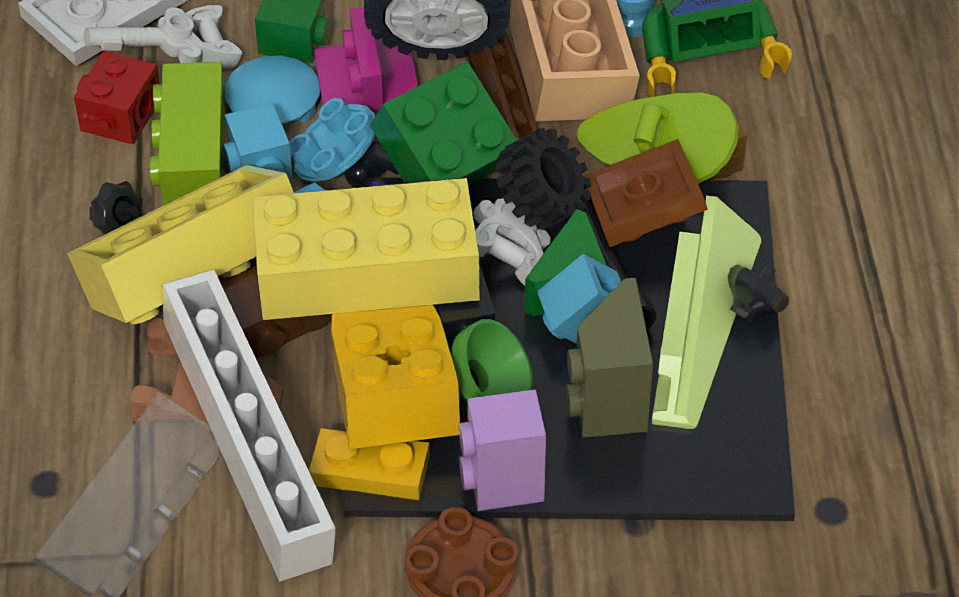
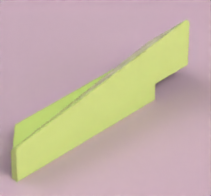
[652,196,761,429]

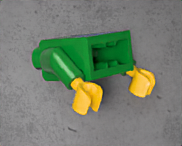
[642,0,792,97]

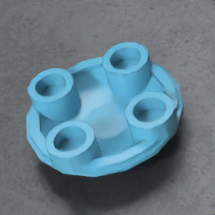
[225,55,320,125]
[289,98,376,183]

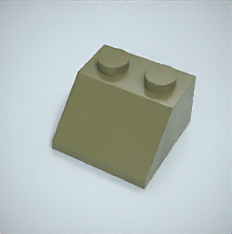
[566,278,653,438]

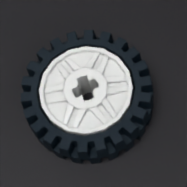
[364,0,511,60]

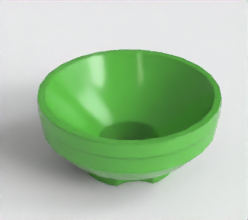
[451,319,533,404]

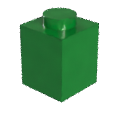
[255,0,331,63]

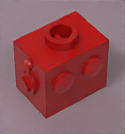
[74,51,160,145]

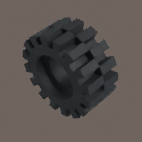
[496,128,591,230]

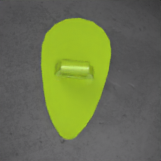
[577,92,739,184]

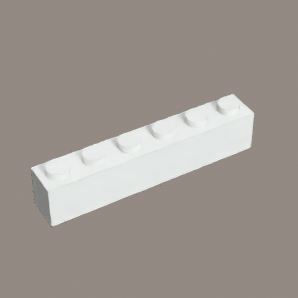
[163,270,335,582]

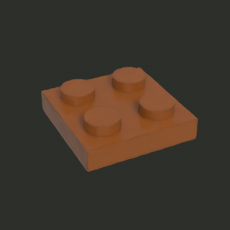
[583,139,708,247]

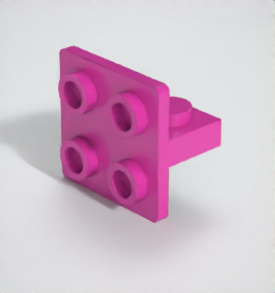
[314,7,418,115]

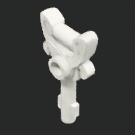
[84,5,242,69]
[473,198,550,285]

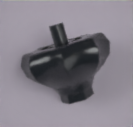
[89,181,144,235]
[727,264,789,323]

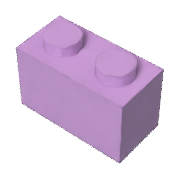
[458,389,546,511]

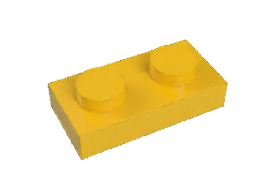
[309,428,430,500]

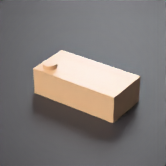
[509,0,640,121]

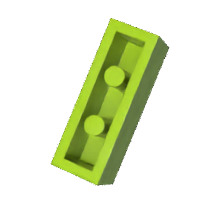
[150,61,226,205]

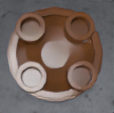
[404,507,518,597]

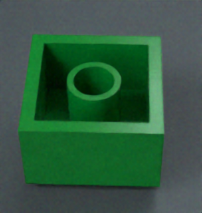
[370,61,517,186]

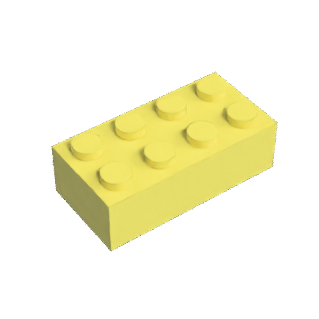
[67,165,294,325]
[252,178,480,320]

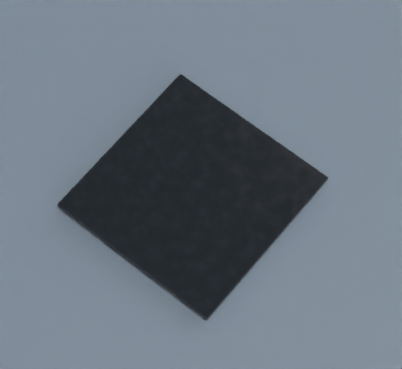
[344,178,795,521]

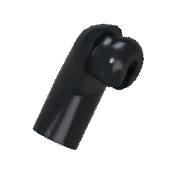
[344,142,400,188]

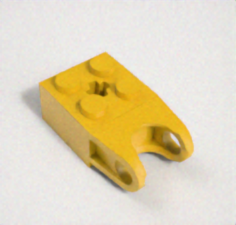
[331,305,460,449]

